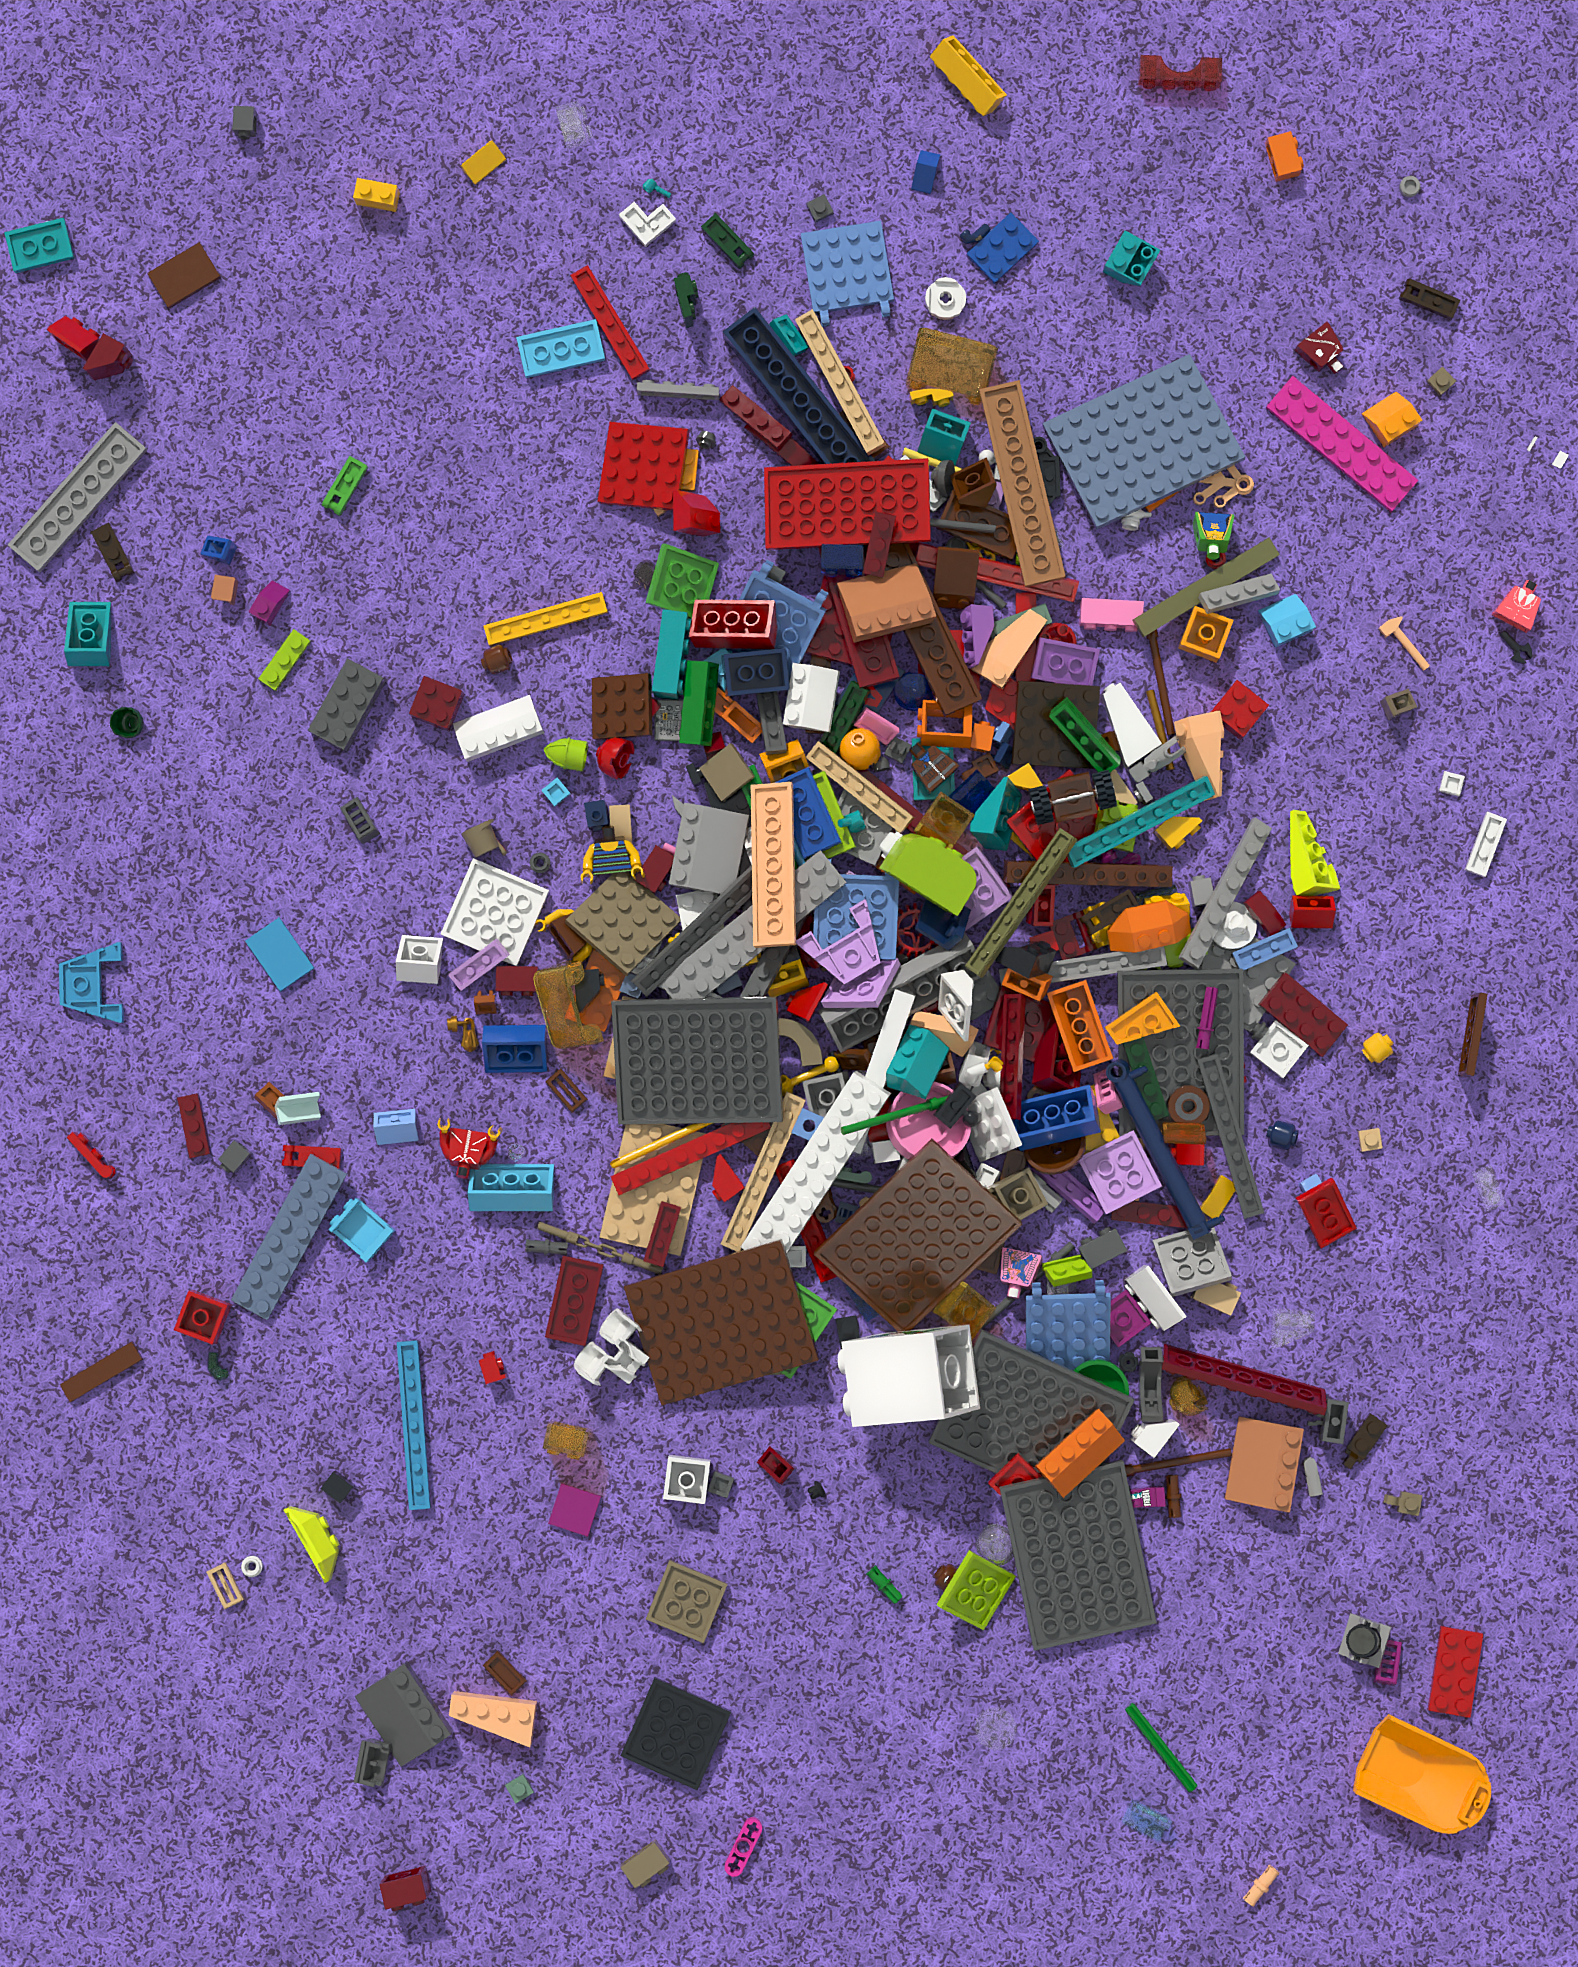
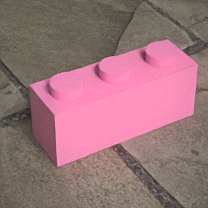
[1079,598,1144,632]

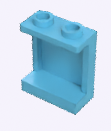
[329,1198,396,1262]

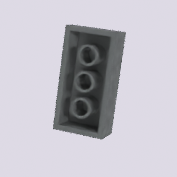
[308,658,386,753]

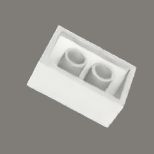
[783,663,840,732]
[1125,1265,1187,1331]

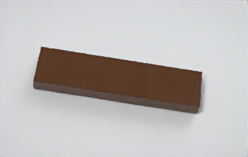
[59,1341,143,1402]

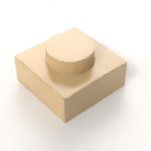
[1358,1128,1383,1152]

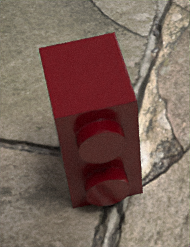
[634,845,674,895]
[496,966,539,996]

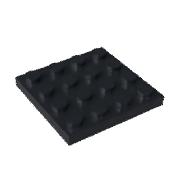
[620,1677,731,1790]

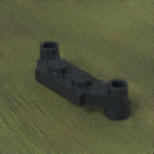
[1033,436,1060,506]

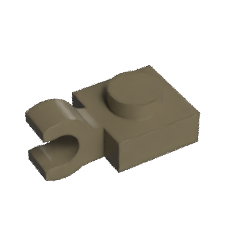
[1383,1491,1423,1516]

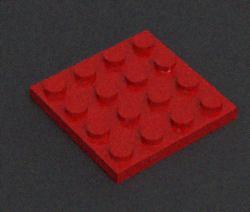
[597,422,690,510]
[1005,770,1099,886]

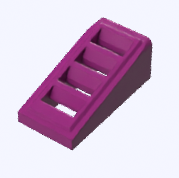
[1373,1639,1402,1686]

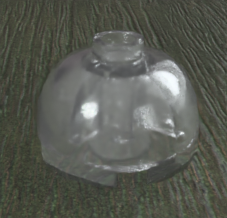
[976,1523,1014,1566]

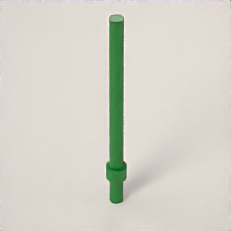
[841,1095,949,1135]

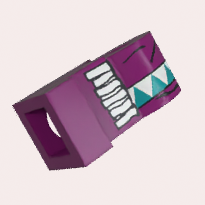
[1129,1486,1166,1508]

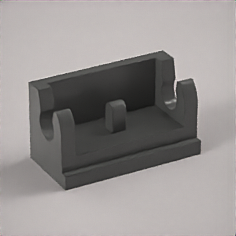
[353,1738,391,1787]

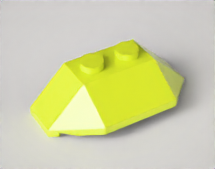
[284,1506,340,1583]

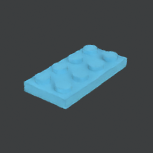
[516,319,605,378]

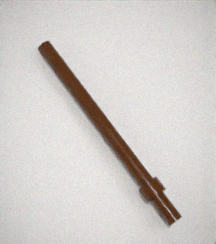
[1146,629,1175,736]
[1124,1448,1232,1477]

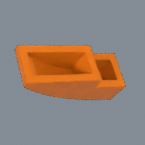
[714,687,762,743]

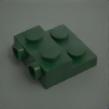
[673,272,699,328]

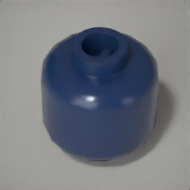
[1266,1121,1299,1150]

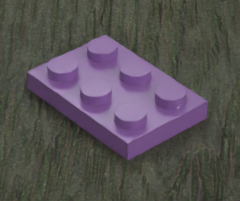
[1031,637,1100,685]

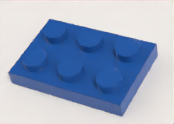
[966,212,1039,284]

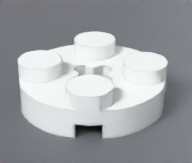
[925,277,966,320]

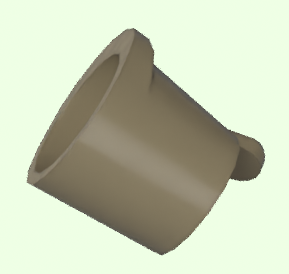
[461,819,507,858]

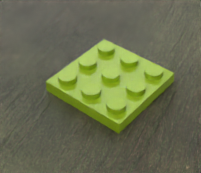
[936,1550,1016,1630]

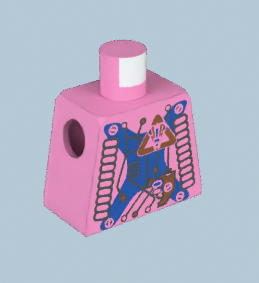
[1001,1247,1043,1299]

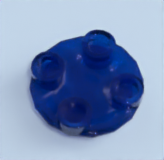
[894,672,934,711]

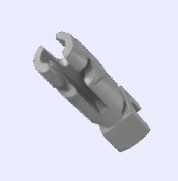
[1128,736,1186,783]

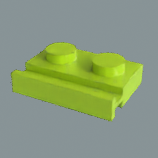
[1042,1255,1092,1287]

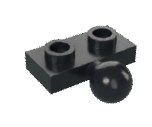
[933,1082,979,1129]

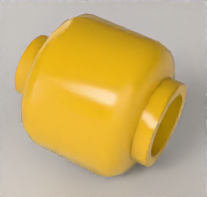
[1362,1033,1394,1063]

